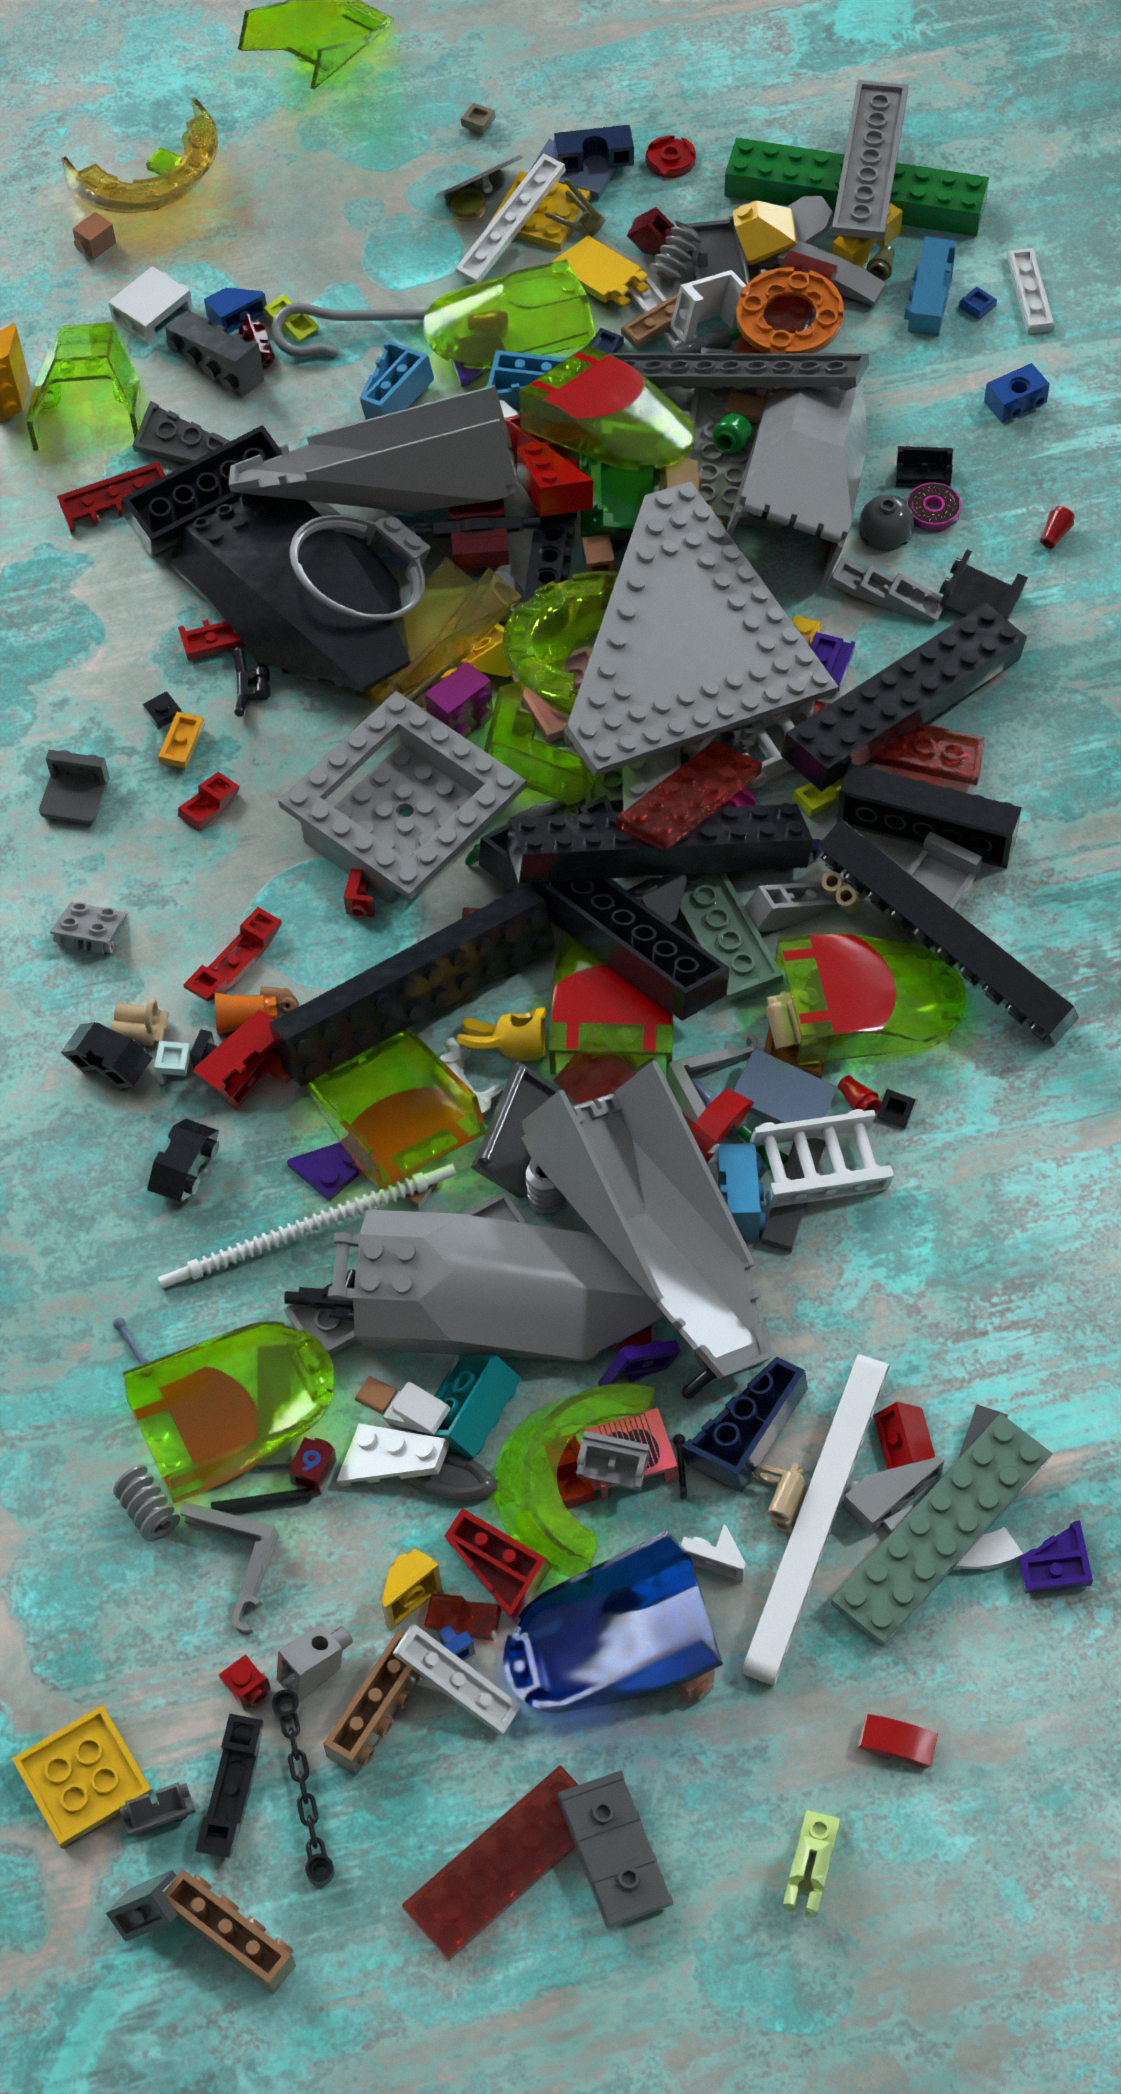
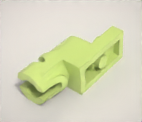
[783,1810,840,1917]

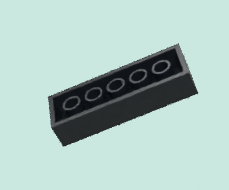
[122,425,282,556]
[837,763,1022,869]

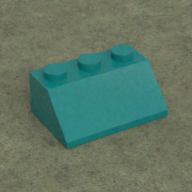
[412,1355,522,1458]

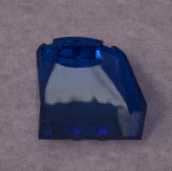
[503,1530,723,1713]

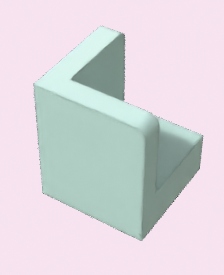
[154,1041,193,1085]

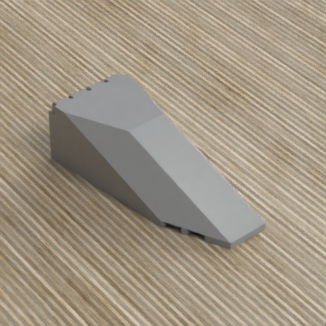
[726,378,869,587]
[229,385,518,513]
[521,1060,772,1380]

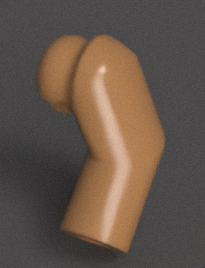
[260,986,299,1014]

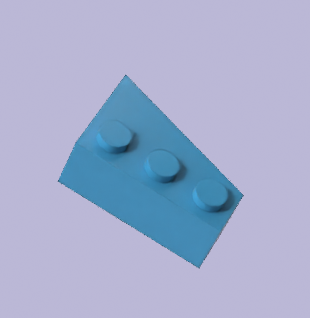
[904,236,956,336]
[359,340,434,420]
[487,350,576,409]
[717,1143,765,1242]

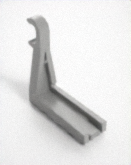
[666,1032,757,1127]
[180,1501,279,1634]

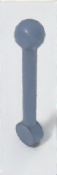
[113,1317,152,1373]

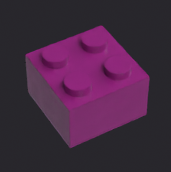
[425,661,493,739]

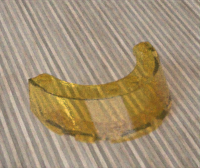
[61,98,218,213]

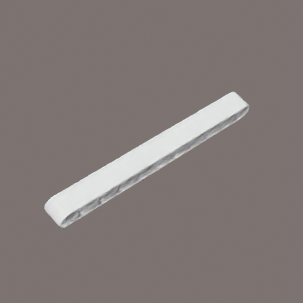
[742,1354,890,1686]

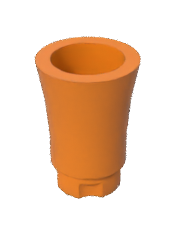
[215,993,277,1035]

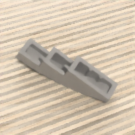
[778,240,886,306]
[828,557,944,623]

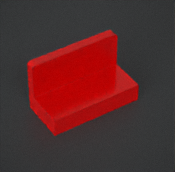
[873,1402,935,1470]

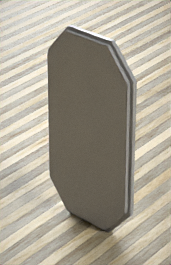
[435,155,523,198]
[753,196,834,267]

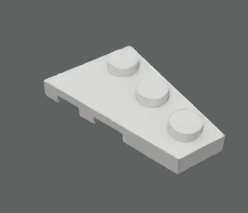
[336,1423,450,1487]

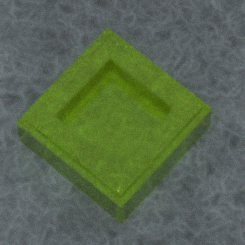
[146,147,182,178]

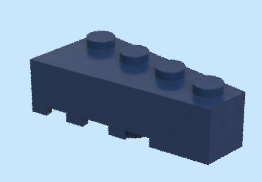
[681,1357,808,1492]

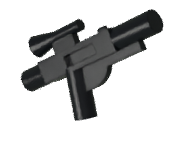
[284,1269,356,1321]

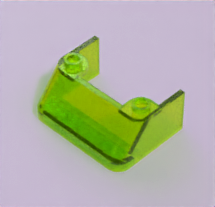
[484,681,601,804]

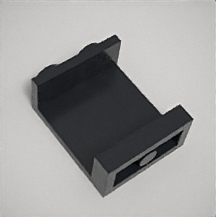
[939,549,1028,620]

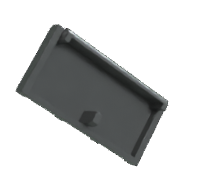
[686,216,750,285]
[471,1061,567,1198]
[556,1771,674,1929]

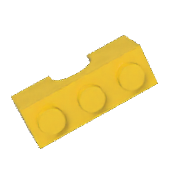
[832,203,903,268]

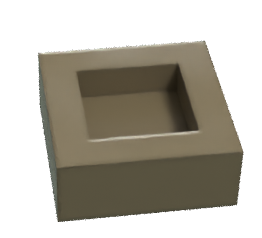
[461,103,496,134]

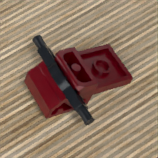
[415,498,541,570]

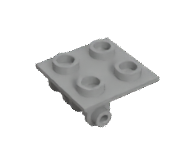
[50,902,127,955]

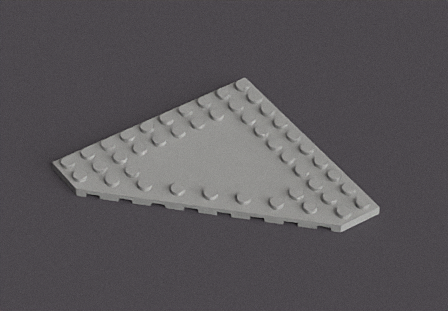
[565,481,838,776]

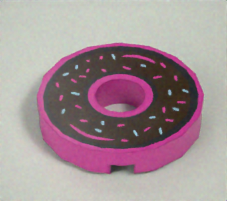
[906,482,962,531]

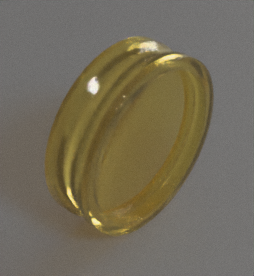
[449,188,486,221]

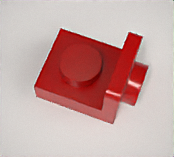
[343,868,376,917]
[218,1654,271,1710]

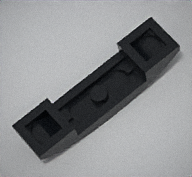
[195,1713,264,1859]

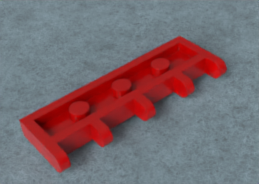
[57,461,165,533]
[178,619,245,661]

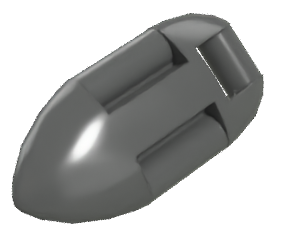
[406,1452,498,1500]

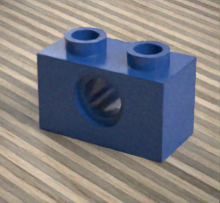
[984,363,1050,423]

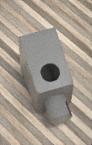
[276,1625,353,1702]

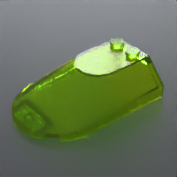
[423,259,595,369]

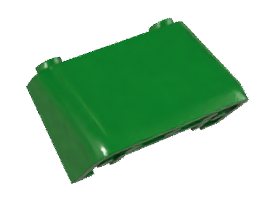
[579,421,665,541]

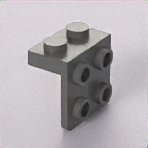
[39,750,110,824]

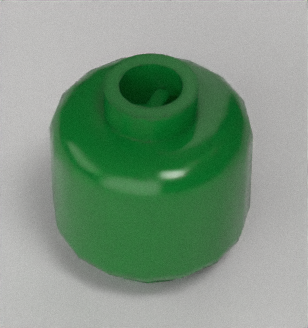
[712,413,752,454]

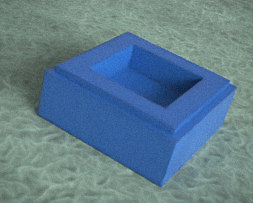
[959,287,997,320]

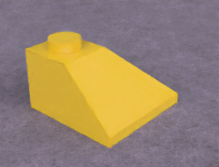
[733,200,797,266]
[450,623,530,677]
[381,1549,442,1631]

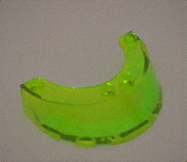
[502,571,619,720]
[494,1383,655,1584]

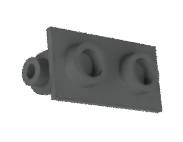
[119,1782,195,1837]

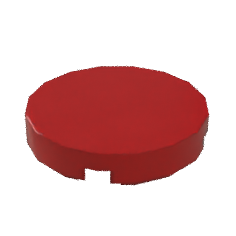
[645,135,696,178]

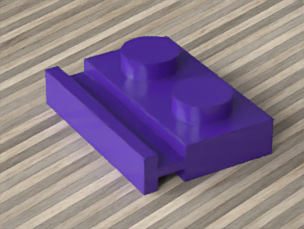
[810,632,856,692]

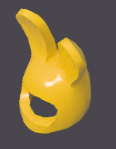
[456,1007,546,1061]

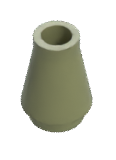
[867,246,895,281]

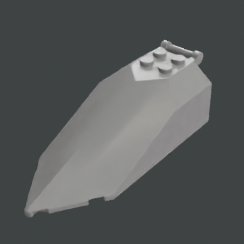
[328,1210,664,1362]

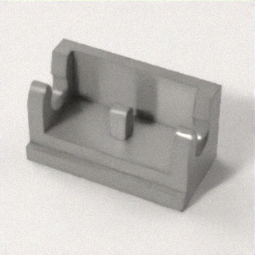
[576,1431,649,1491]

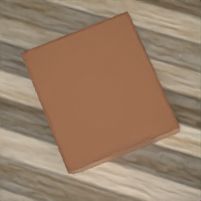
[355,1376,397,1414]

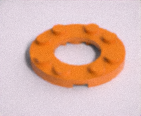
[736,267,844,353]

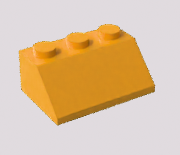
[0,323,30,423]

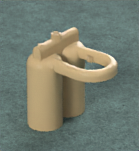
[821,871,867,915]
[766,989,817,1050]
[110,998,169,1046]
[753,1463,808,1532]

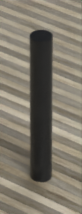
[211,1488,311,1513]

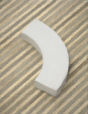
[883,1505,1023,1571]

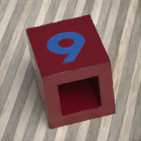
[288,1437,337,1495]

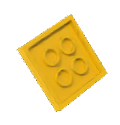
[489,171,591,251]
[11,1704,153,1849]

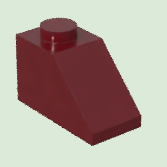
[627,207,674,256]

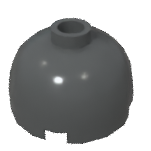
[859,495,914,551]

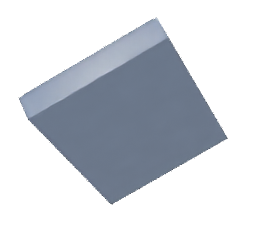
[529,139,618,200]
[734,1048,838,1124]

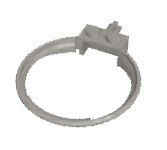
[290,513,431,621]

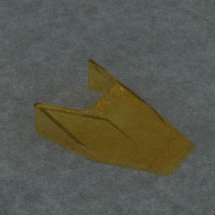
[355,557,522,706]

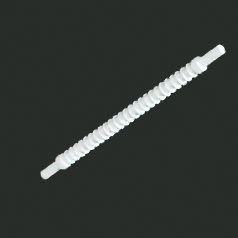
[158,1163,457,1289]

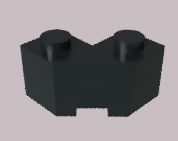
[60,1022,153,1089]
[147,1118,219,1202]

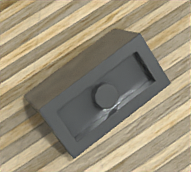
[106,1870,178,1942]

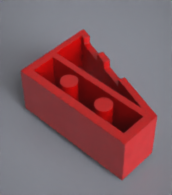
[517,442,593,517]
[192,1009,280,1110]
[444,1508,551,1624]

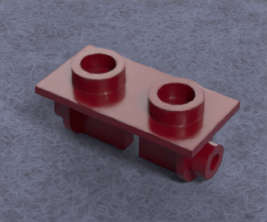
[238,314,275,366]

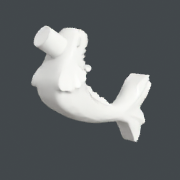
[438,1038,504,1119]

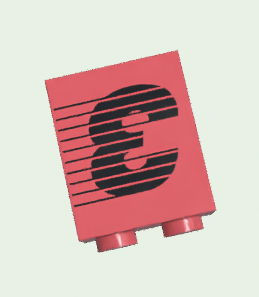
[578,1408,678,1500]

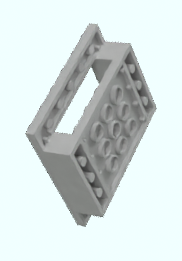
[278,691,527,904]

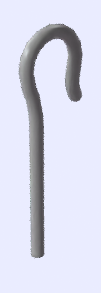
[271,303,457,357]

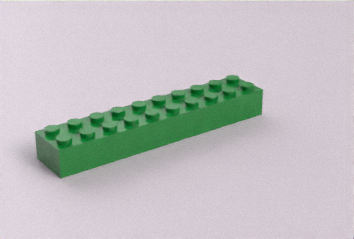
[724,137,989,236]

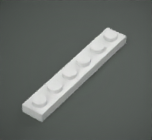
[455,153,566,285]

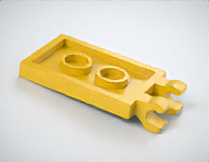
[551,235,649,307]

